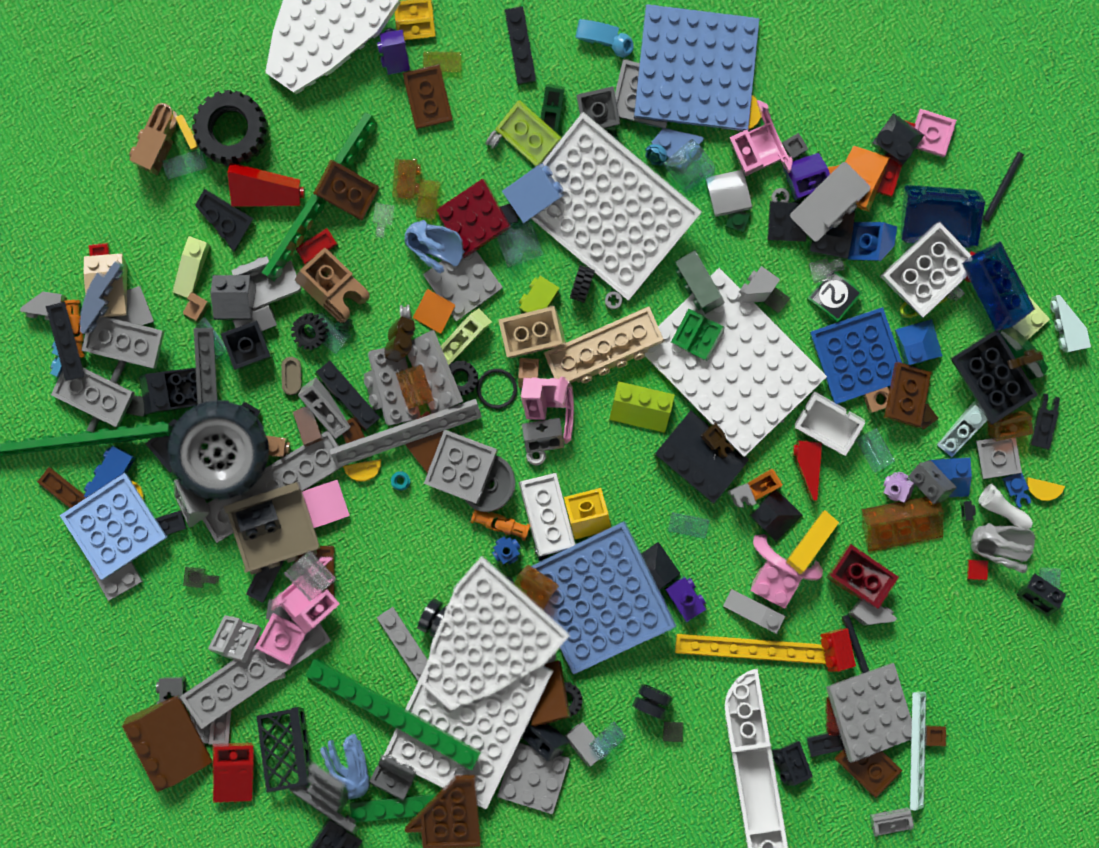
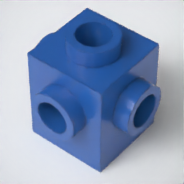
[492,536,521,565]

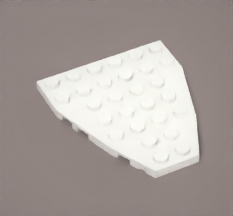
[265,0,401,94]
[422,557,570,710]

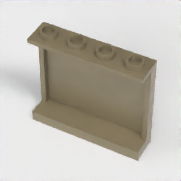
[223,482,321,575]

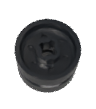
[417,598,448,638]
[632,683,674,720]

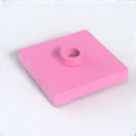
[915,109,957,157]
[255,613,306,666]

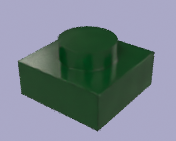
[725,211,750,233]

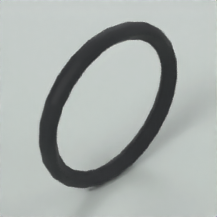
[477,369,517,409]

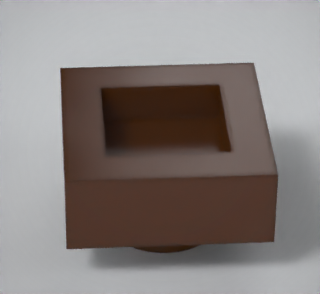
[925,725,946,746]

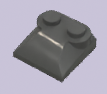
[577,86,620,129]

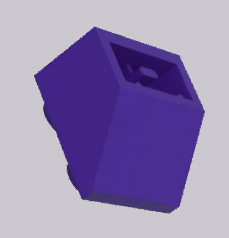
[782,153,830,201]

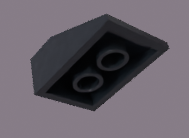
[807,208,856,261]

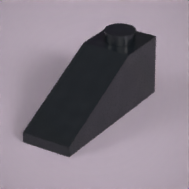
[521,718,569,762]

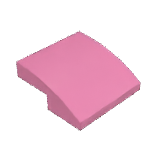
[302,480,350,528]

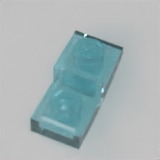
[162,150,207,179]
[589,722,626,760]

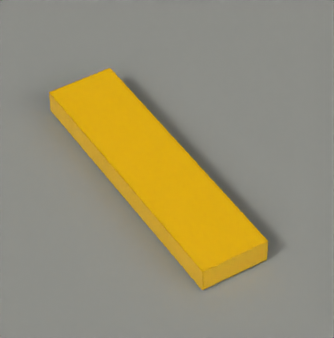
[786,510,839,574]

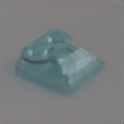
[663,139,716,193]
[497,219,544,268]

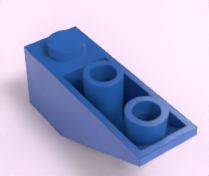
[84,446,136,498]

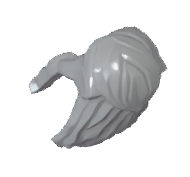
[970,523,1036,573]

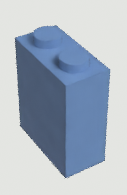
[502,163,564,223]

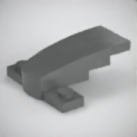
[289,763,359,835]

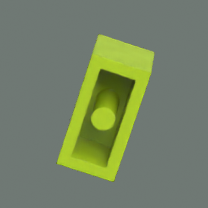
[519,276,560,313]

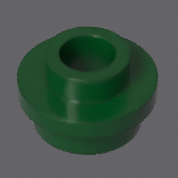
[335,319,354,332]

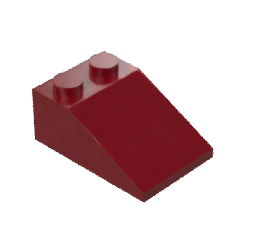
[826,544,899,609]

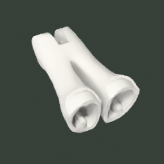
[978,484,1032,529]

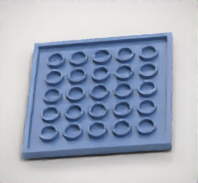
[634,4,759,131]
[523,521,676,674]

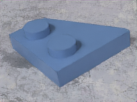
[651,128,704,167]

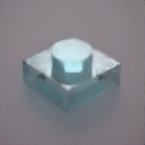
[1039,567,1061,588]

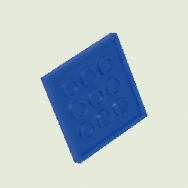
[810,307,902,404]

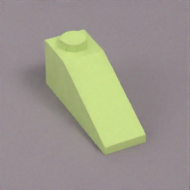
[173,236,211,298]
[441,309,492,365]

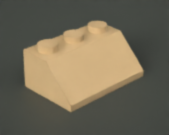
[499,306,566,358]

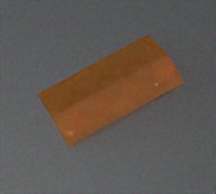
[861,497,943,552]

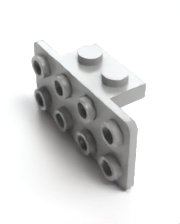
[790,162,870,241]
[231,256,301,310]
[364,348,420,425]

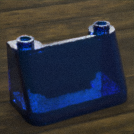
[900,185,985,248]

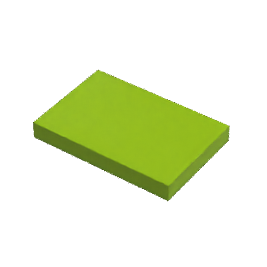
[495,100,562,167]

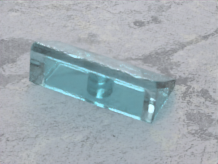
[307,313,351,354]
[195,318,227,358]
[856,428,895,472]
[668,512,710,538]

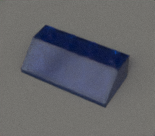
[961,241,1035,331]

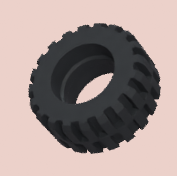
[192,90,268,166]

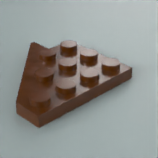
[405,775,481,848]

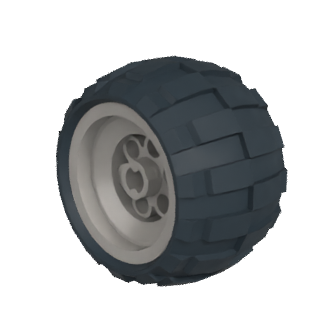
[168,400,269,500]

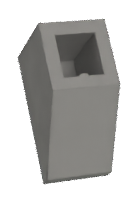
[737,266,780,303]
[20,292,66,320]
[848,599,897,626]

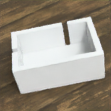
[795,391,865,456]

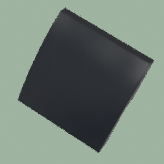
[309,818,362,848]

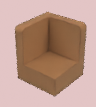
[183,292,211,323]

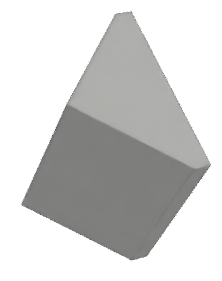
[174,479,211,528]

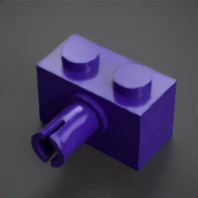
[377,28,411,75]
[665,576,707,622]

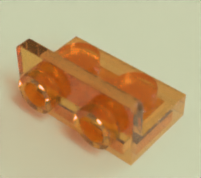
[392,159,421,199]
[514,565,559,610]

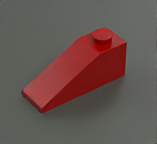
[792,441,822,500]

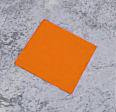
[413,289,455,334]

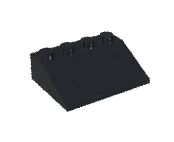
[950,329,1038,425]
[654,410,749,504]

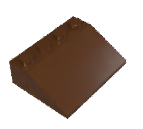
[122,695,213,792]

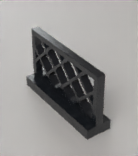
[256,707,312,793]

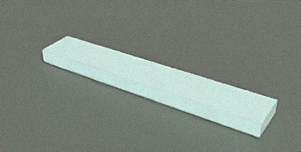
[910,692,926,810]

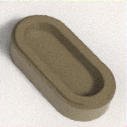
[281,357,302,395]

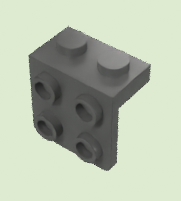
[369,755,416,801]

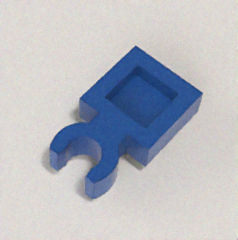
[1002,473,1031,507]

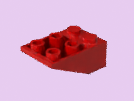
[213,742,253,803]

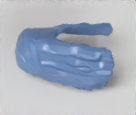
[404,220,464,274]
[320,734,369,799]

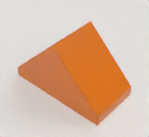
[746,469,783,500]

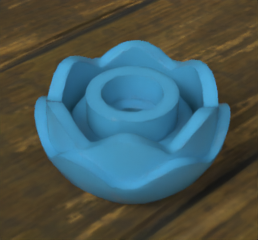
[612,33,634,58]
[645,144,667,166]

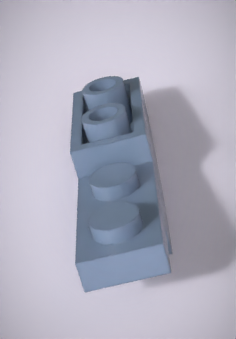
[80,261,125,334]

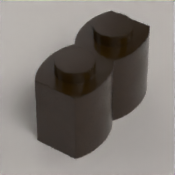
[384,316,415,362]

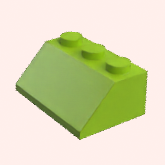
[609,381,675,433]

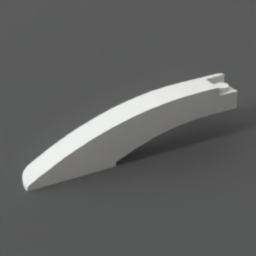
[725,669,788,848]

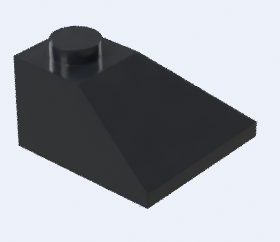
[748,489,803,542]
[641,542,680,589]

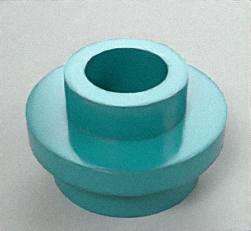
[391,471,410,491]

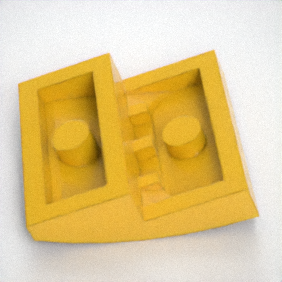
[394,0,436,40]

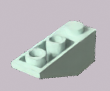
[1050,295,1091,353]
[937,400,988,457]

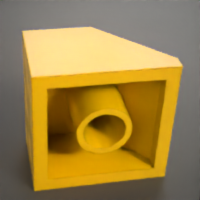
[564,488,611,539]

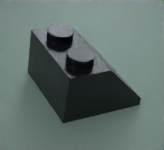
[210,275,256,320]
[221,320,273,371]

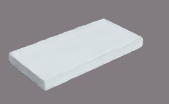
[519,473,575,557]

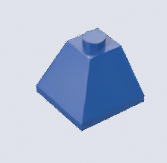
[848,222,897,261]
[895,319,942,365]
[928,458,972,497]

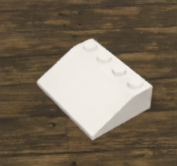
[880,222,979,317]

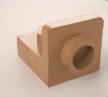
[518,358,539,388]
[267,436,290,457]

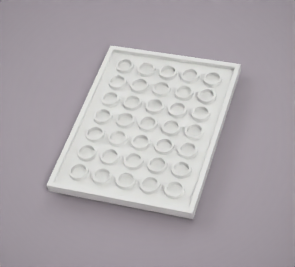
[531,112,702,300]
[645,268,827,457]
[384,664,553,809]

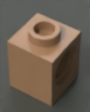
[863,387,889,413]

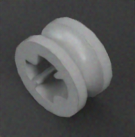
[485,130,502,149]
[771,188,789,202]
[605,292,622,309]
[400,305,411,320]

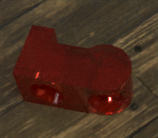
[825,697,840,736]

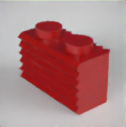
[820,628,856,672]

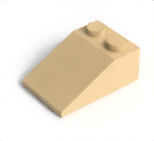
[84,254,127,317]

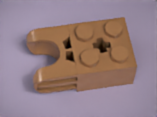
[129,103,178,176]
[295,248,370,322]

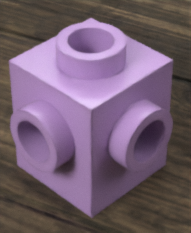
[883,472,915,502]

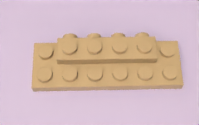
[544,307,665,383]

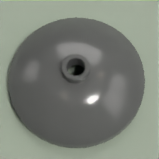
[464,456,515,512]

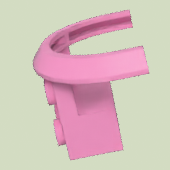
[730,100,793,176]
[521,377,574,444]
[751,534,823,609]
[271,557,339,634]

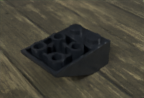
[139,367,198,415]

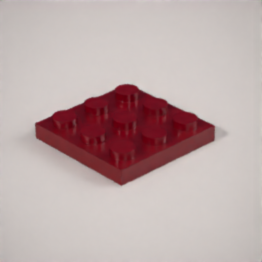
[436,178,511,258]

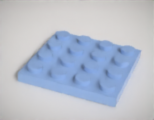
[60,473,167,580]

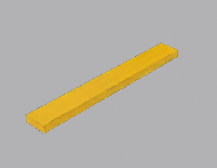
[675,634,826,664]

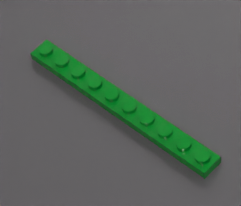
[262,112,377,282]
[0,422,173,457]
[305,658,482,771]

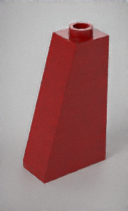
[227,163,305,206]

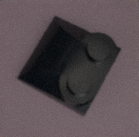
[871,113,924,166]

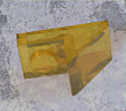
[416,179,441,220]

